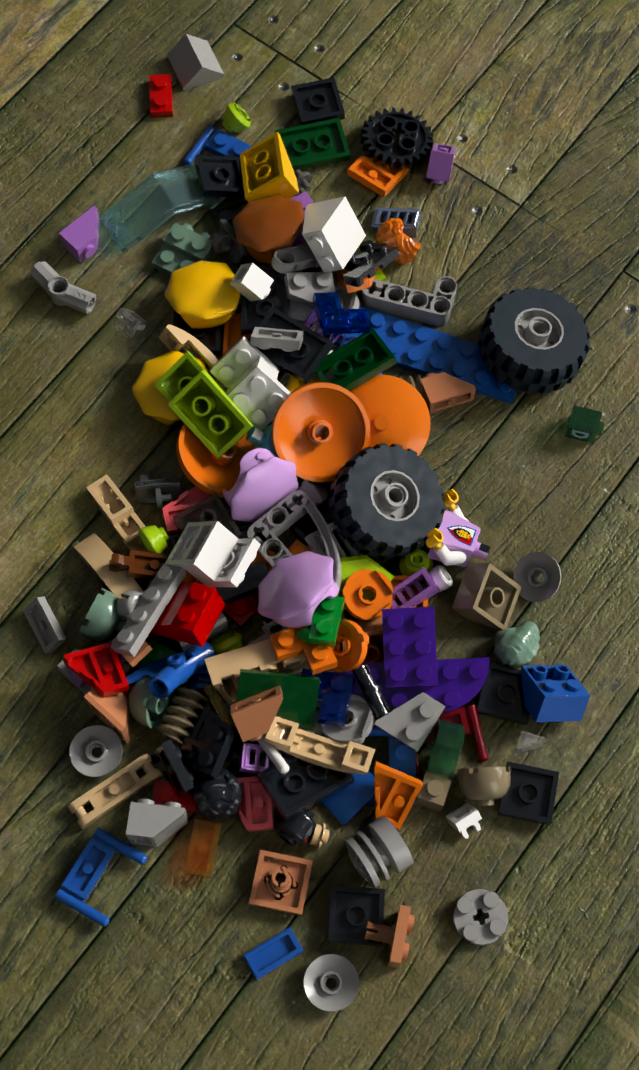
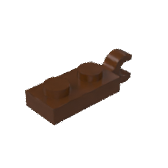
[109,550,169,580]

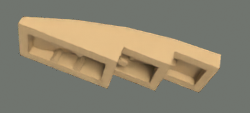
[86,474,164,554]

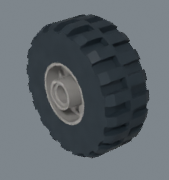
[478,287,590,394]
[329,443,445,560]

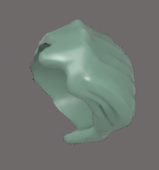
[494,621,540,669]

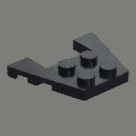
[303,240,399,287]

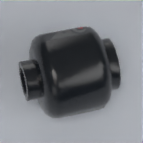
[277,809,316,847]

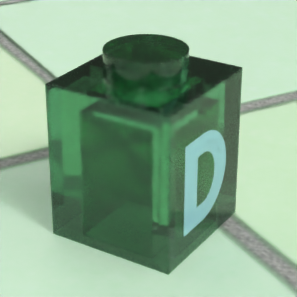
[565,405,604,443]

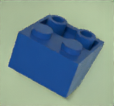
[521,664,590,722]

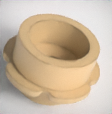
[308,823,330,849]

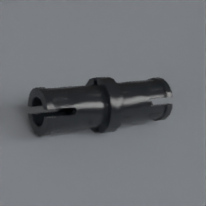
[352,664,391,719]

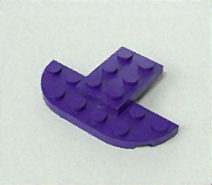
[334,607,489,715]

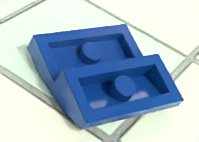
[320,771,375,827]

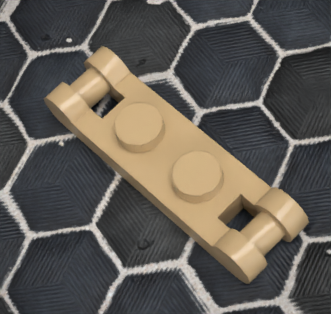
[68,753,163,829]

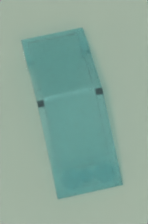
[99,164,227,253]

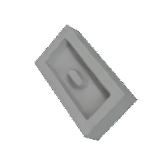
[250,327,303,352]
[23,596,67,654]

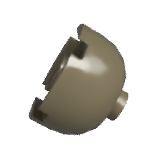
[457,766,511,806]

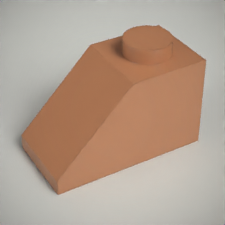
[421,372,476,414]
[230,685,283,742]

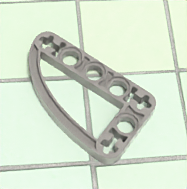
[247,490,342,596]

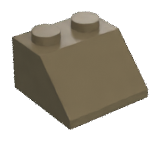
[452,563,522,631]

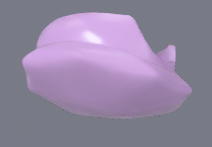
[222,448,298,523]
[258,551,339,628]

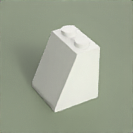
[302,197,366,273]

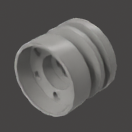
[344,815,414,889]

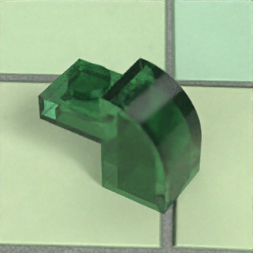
[427,719,465,777]

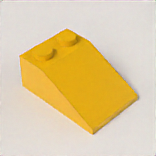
[240,132,299,202]

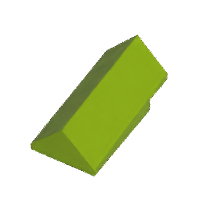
[154,351,253,459]

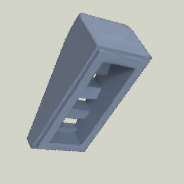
[371,207,421,238]

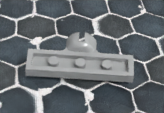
[111,564,187,657]

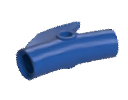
[126,642,215,699]

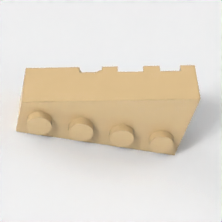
[204,639,310,704]

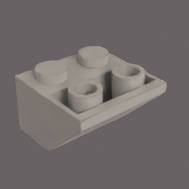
[126,799,188,847]

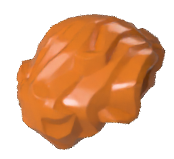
[376,218,421,264]

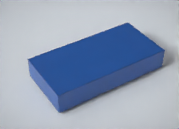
[243,927,304,981]

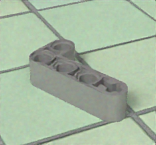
[361,276,457,326]

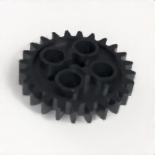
[360,107,434,170]

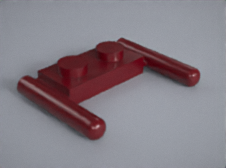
[415,705,488,778]

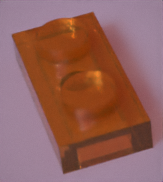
[184,819,222,879]

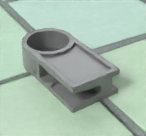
[271,243,317,274]

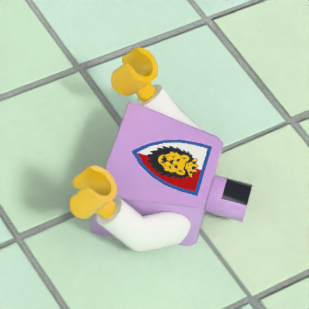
[426,489,491,567]

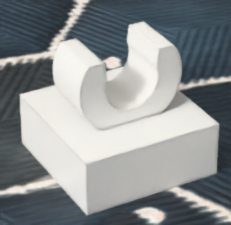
[446,803,482,839]

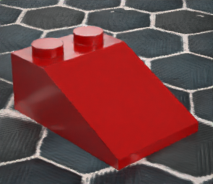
[150,582,225,647]

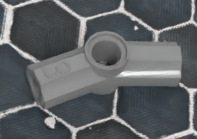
[29,261,97,314]

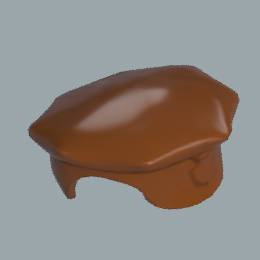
[233,194,304,264]

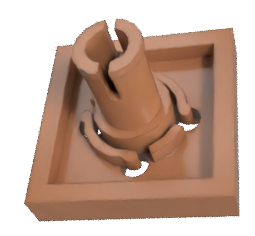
[249,850,313,916]
[365,905,415,969]

